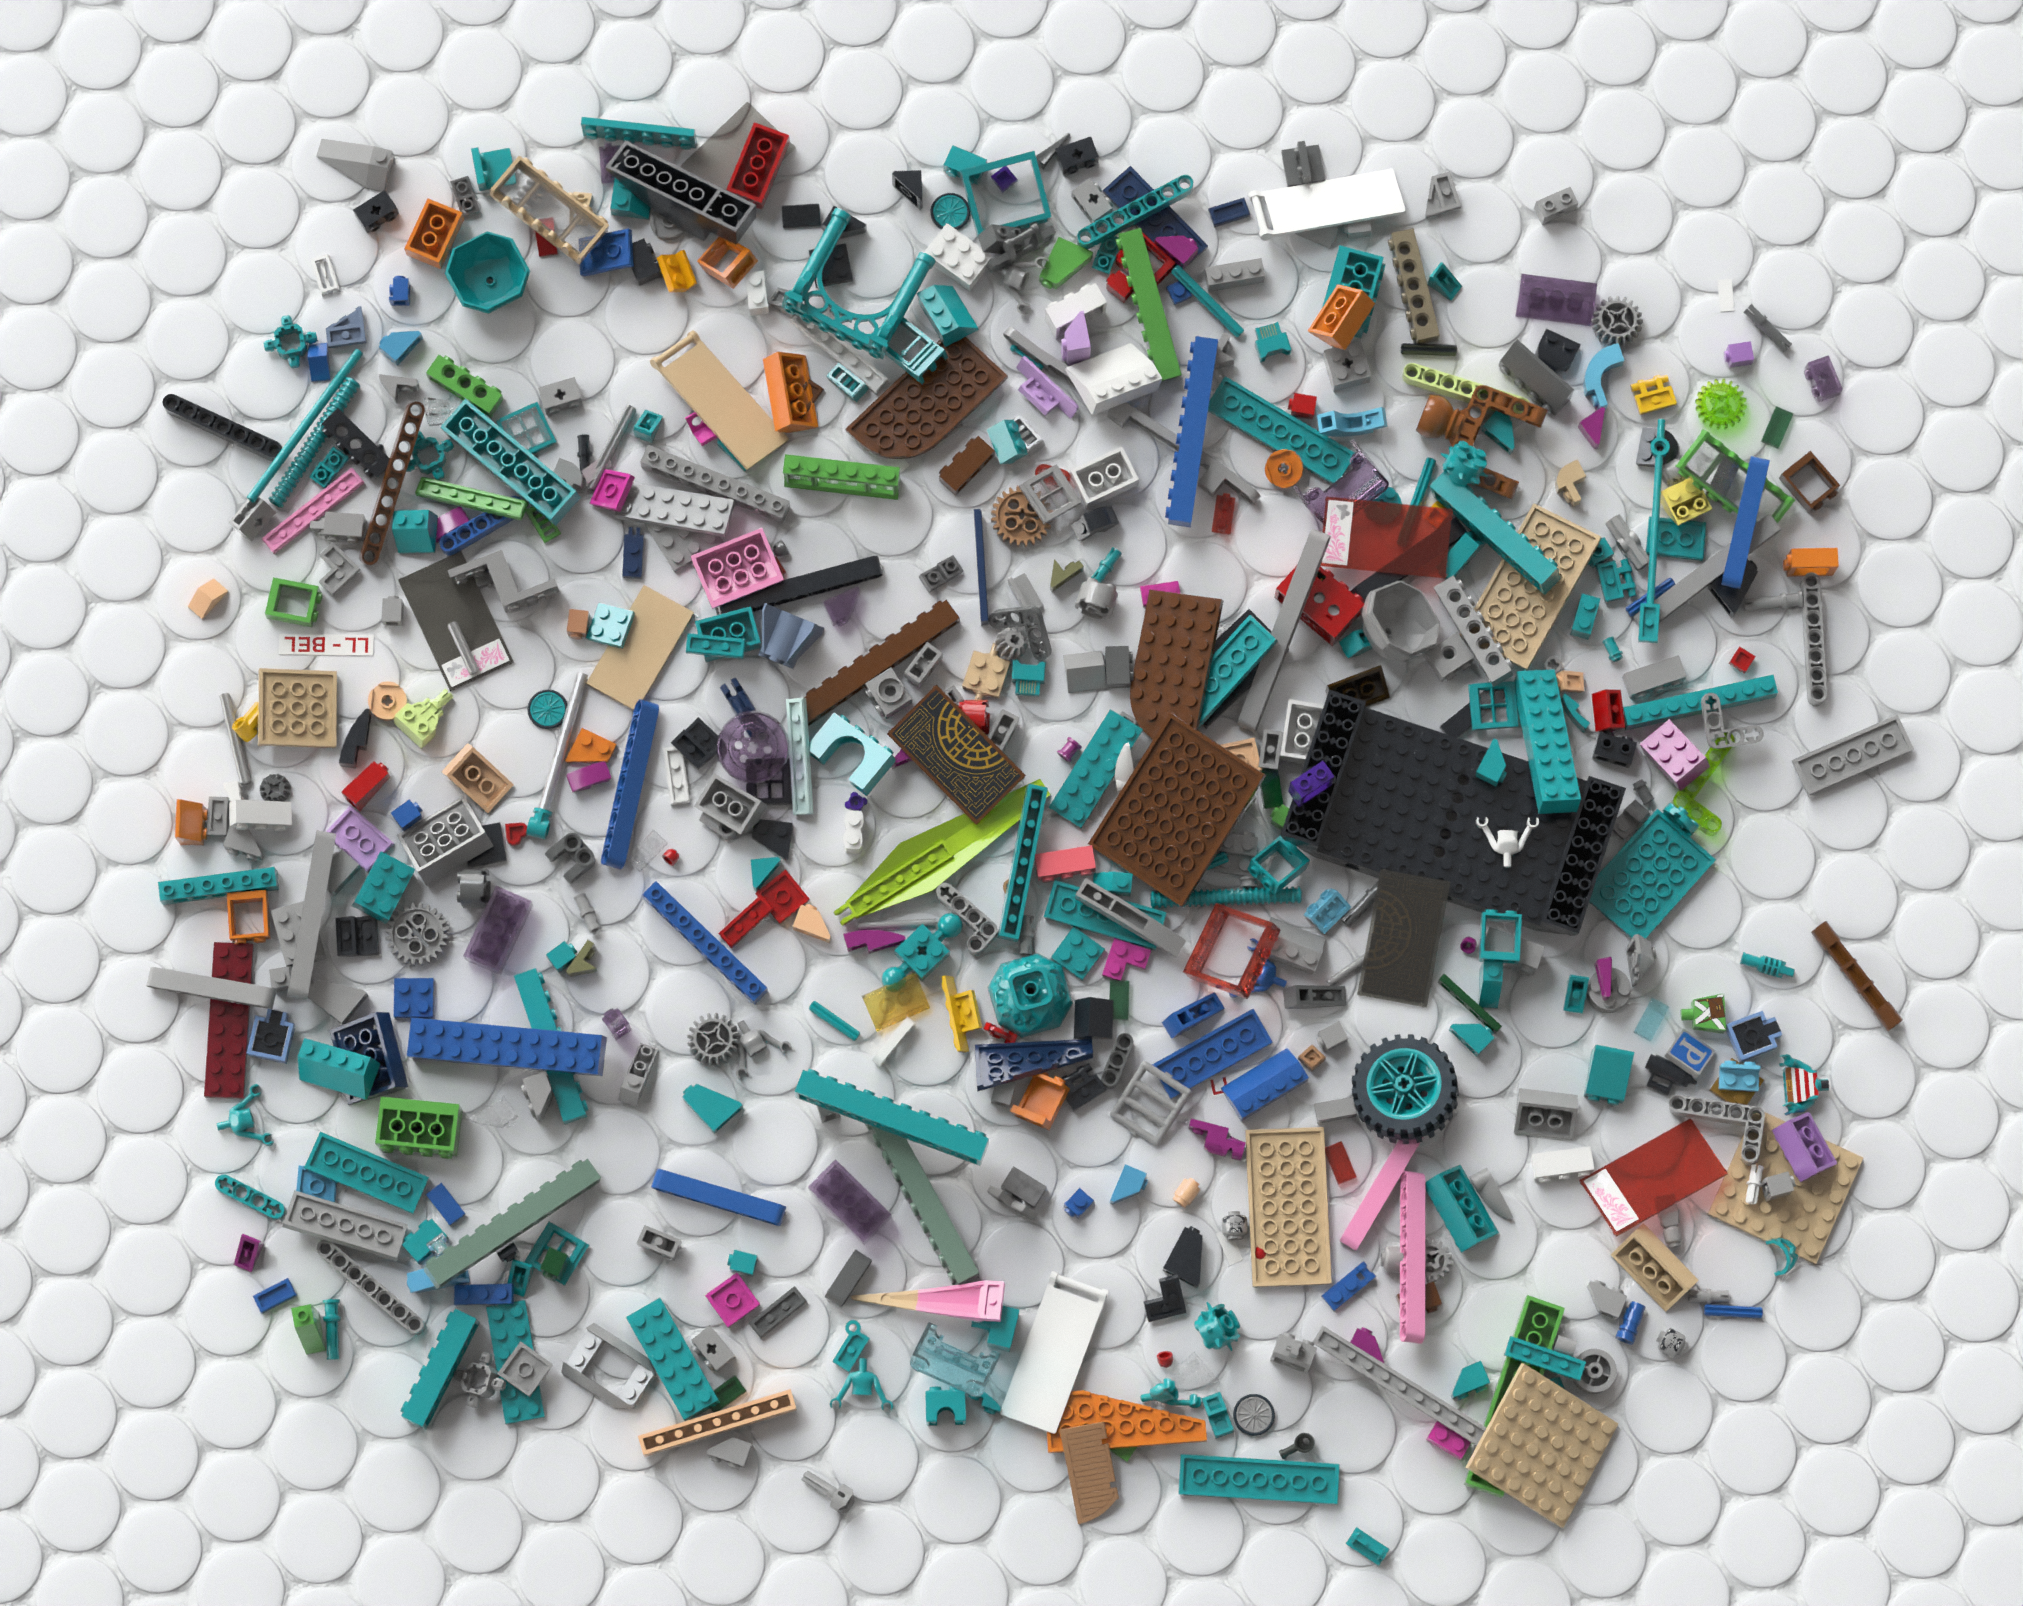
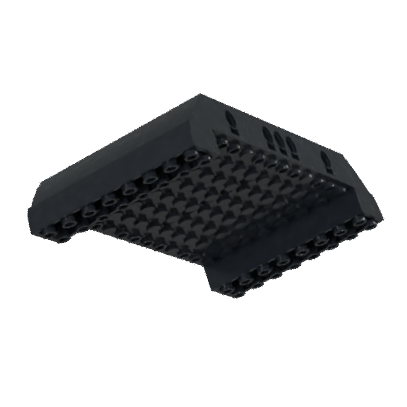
[1281,690,1626,936]

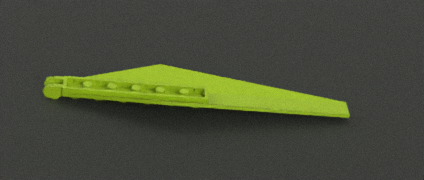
[833,779,1051,926]

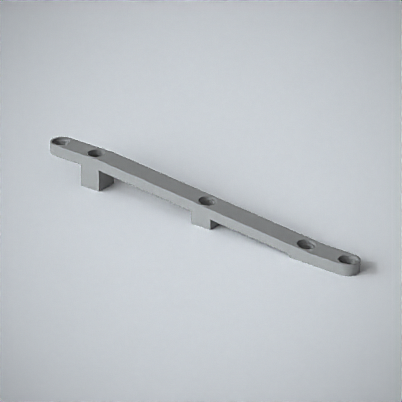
[1003,327,1261,504]

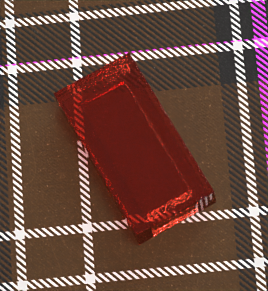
[1325,1141,1356,1185]

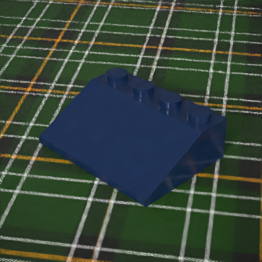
[329,1012,408,1105]

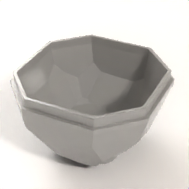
[1362,580,1440,662]

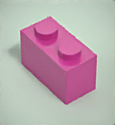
[1426,1421,1471,1460]

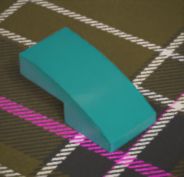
[1561,693,1590,733]
[1201,1392,1234,1439]

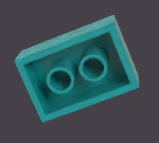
[695,606,761,663]
[352,851,415,924]

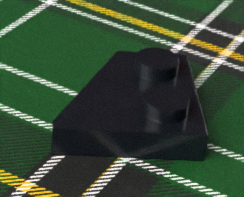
[752,819,793,861]

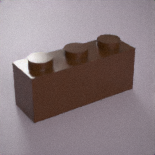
[939,436,995,496]

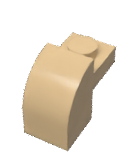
[1555,459,1586,507]

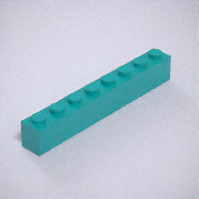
[1623,674,1778,731]
[997,784,1048,942]
[514,968,589,1125]

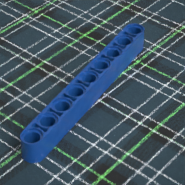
[601,699,659,870]

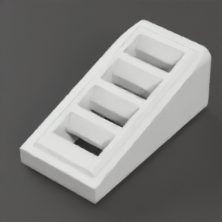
[223,781,243,802]

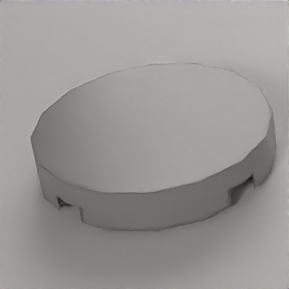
[650,211,685,240]

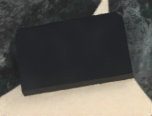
[781,204,821,228]

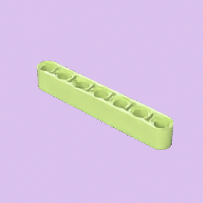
[1402,363,1529,414]

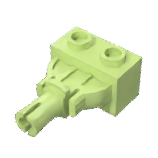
[394,689,453,749]

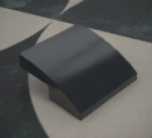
[671,717,726,770]
[335,916,379,957]

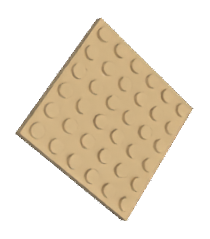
[1707,1112,1863,1264]
[1465,1363,1618,1528]

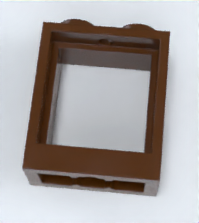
[1779,451,1840,513]

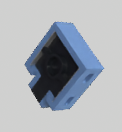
[247,1009,296,1064]
[1726,1011,1782,1063]

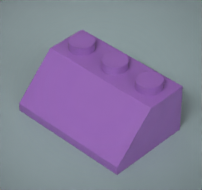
[1772,1112,1838,1182]

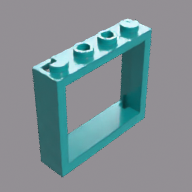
[960,151,1052,237]

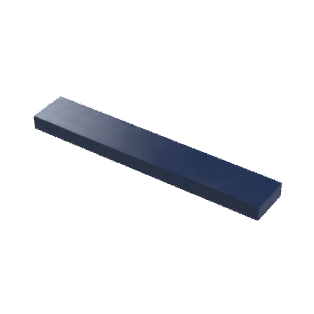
[974,509,989,626]

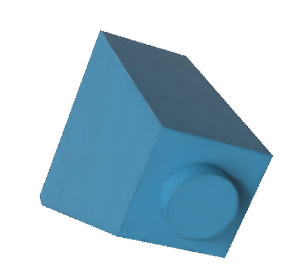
[407,1269,470,1293]

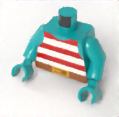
[1779,1054,1829,1116]

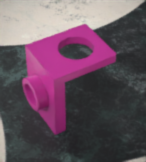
[685,412,718,446]

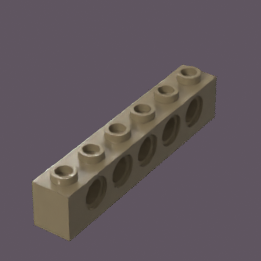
[1388,228,1440,344]

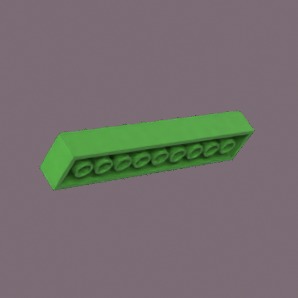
[1464,1295,1565,1498]

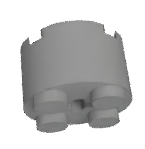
[1075,578,1118,619]

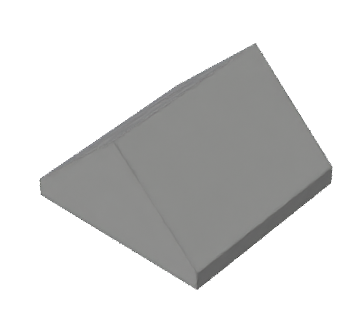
[1063,651,1106,693]

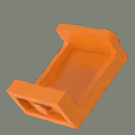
[1010,1072,1070,1131]

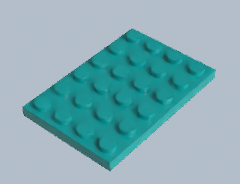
[1589,809,1716,939]

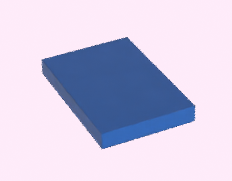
[578,228,634,277]

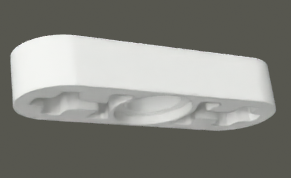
[872,1017,916,1066]

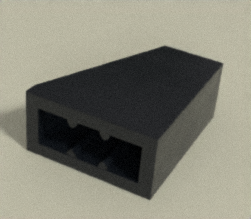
[1708,558,1758,618]
[1163,1226,1202,1289]

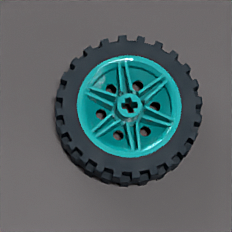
[1352,1034,1459,1144]

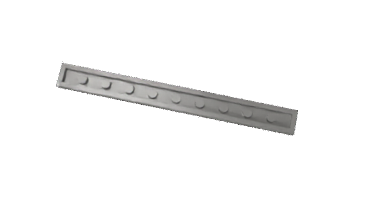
[1313,1326,1486,1446]

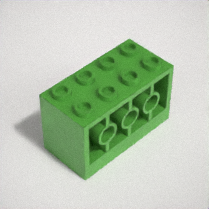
[375,1096,463,1159]

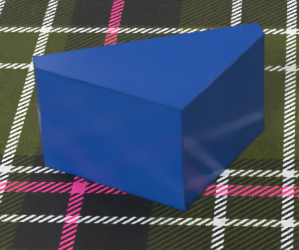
[308,343,331,382]

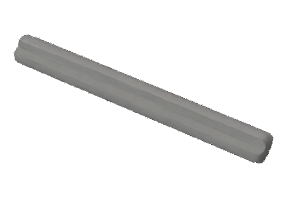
[585,405,636,491]
[219,693,251,786]

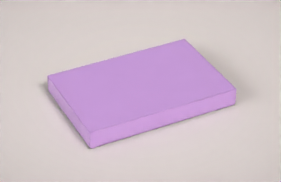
[326,805,394,872]

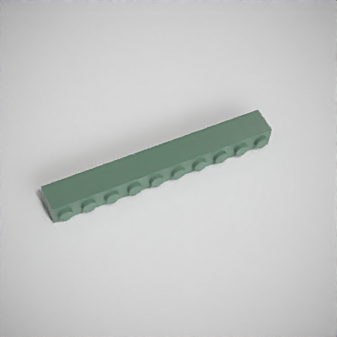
[424,1159,601,1290]

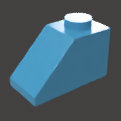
[379,331,423,366]
[1110,1164,1149,1204]

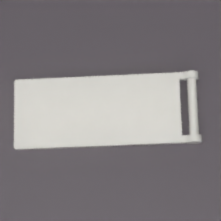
[1249,169,1405,241]
[1000,1271,1109,1434]

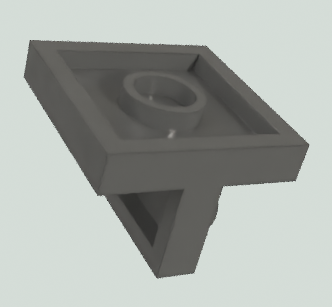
[1281,141,1325,187]

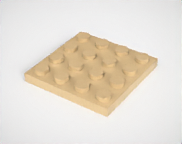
[258,668,337,748]

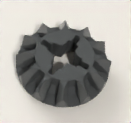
[260,774,291,802]

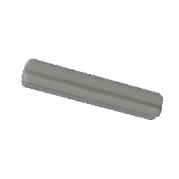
[448,621,479,675]

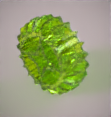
[1695,378,1747,430]

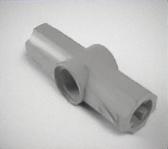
[1605,514,1649,571]

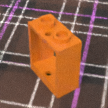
[697,237,758,289]
[1783,548,1839,577]
[227,890,271,944]

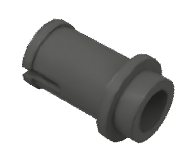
[1633,779,1655,805]

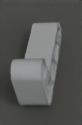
[936,883,998,956]

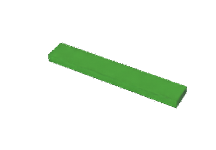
[415,477,528,521]

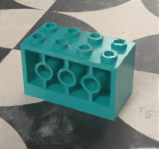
[1322,245,1386,339]

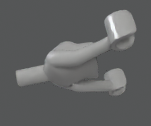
[995,256,1049,314]
[736,1020,792,1080]

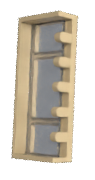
[490,156,609,265]

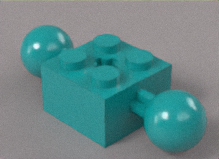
[882,913,963,992]

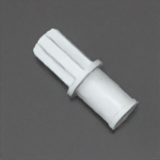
[1745,1164,1764,1205]

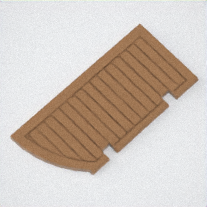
[1060,1421,1119,1524]

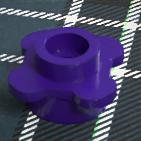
[845,792,868,811]

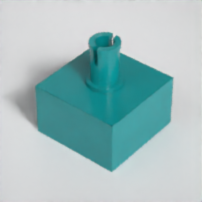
[971,1306,1020,1352]

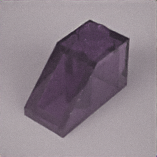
[823,586,860,627]
[602,1008,632,1041]

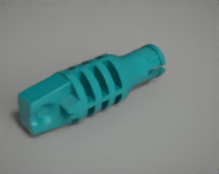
[1740,952,1795,979]

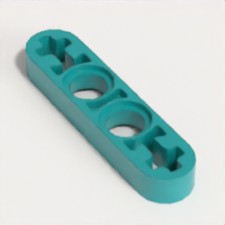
[215,1174,286,1220]

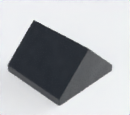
[892,170,923,210]
[1073,997,1114,1039]

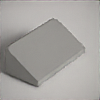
[1295,226,1338,248]

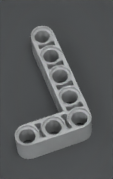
[1669,1095,1765,1166]

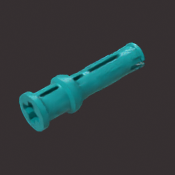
[322,1299,341,1360]

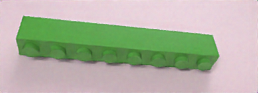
[1116,228,1182,382]

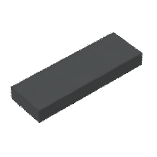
[748,1286,807,1339]

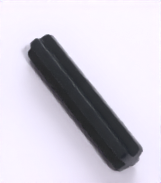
[1401,343,1457,356]

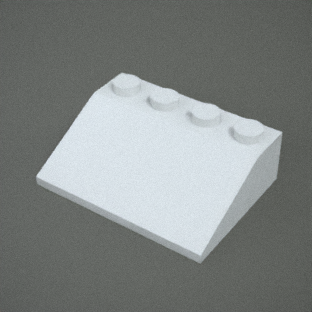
[1065,343,1162,415]

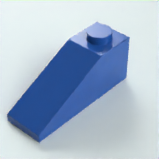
[1162,992,1225,1039]

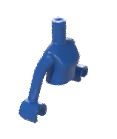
[1229,938,1287,998]

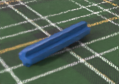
[1625,578,1676,617]
[1704,1304,1763,1318]

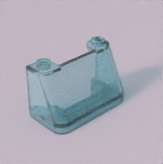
[910,1322,1001,1396]

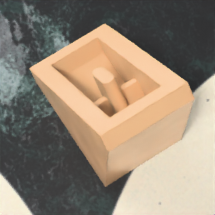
[188,579,229,620]

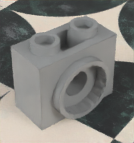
[1424,632,1475,682]
[864,668,912,719]

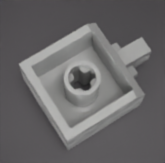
[1323,340,1371,392]
[1270,1332,1317,1374]

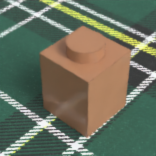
[567,609,590,640]

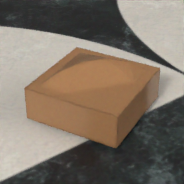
[1298,1045,1326,1072]

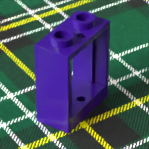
[1288,761,1334,807]

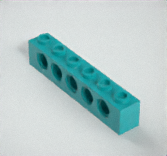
[158,867,279,905]

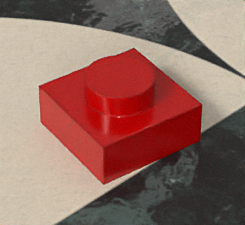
[1728,646,1756,674]

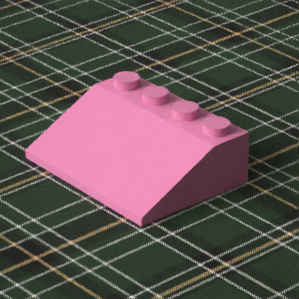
[691,528,784,609]

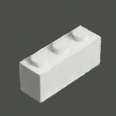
[229,799,292,831]
[1530,1146,1594,1182]

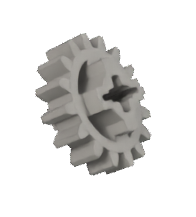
[1425,1239,1452,1282]

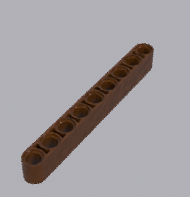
[359,401,425,565]

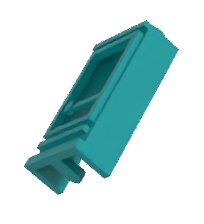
[878,317,948,384]

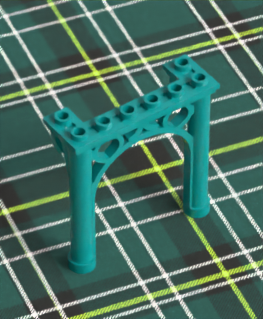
[782,208,936,360]

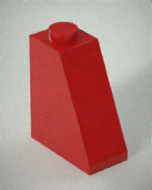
[341,761,390,812]

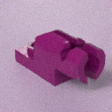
[1188,1118,1246,1161]

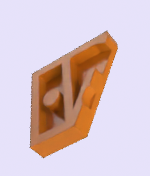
[565,728,617,763]

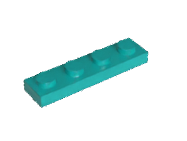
[1504,1336,1586,1381]

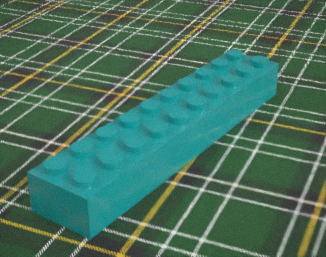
[795,1069,989,1166]

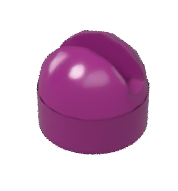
[1460,936,1477,954]

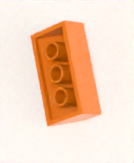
[763,352,818,433]

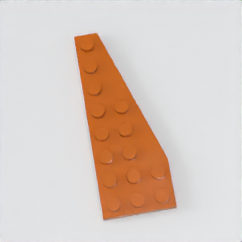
[1047,1390,1207,1453]

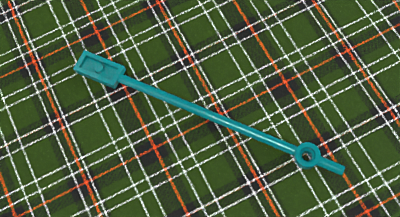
[1638,419,1670,643]

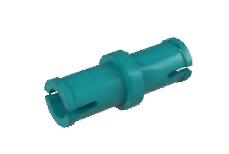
[1091,547,1122,583]

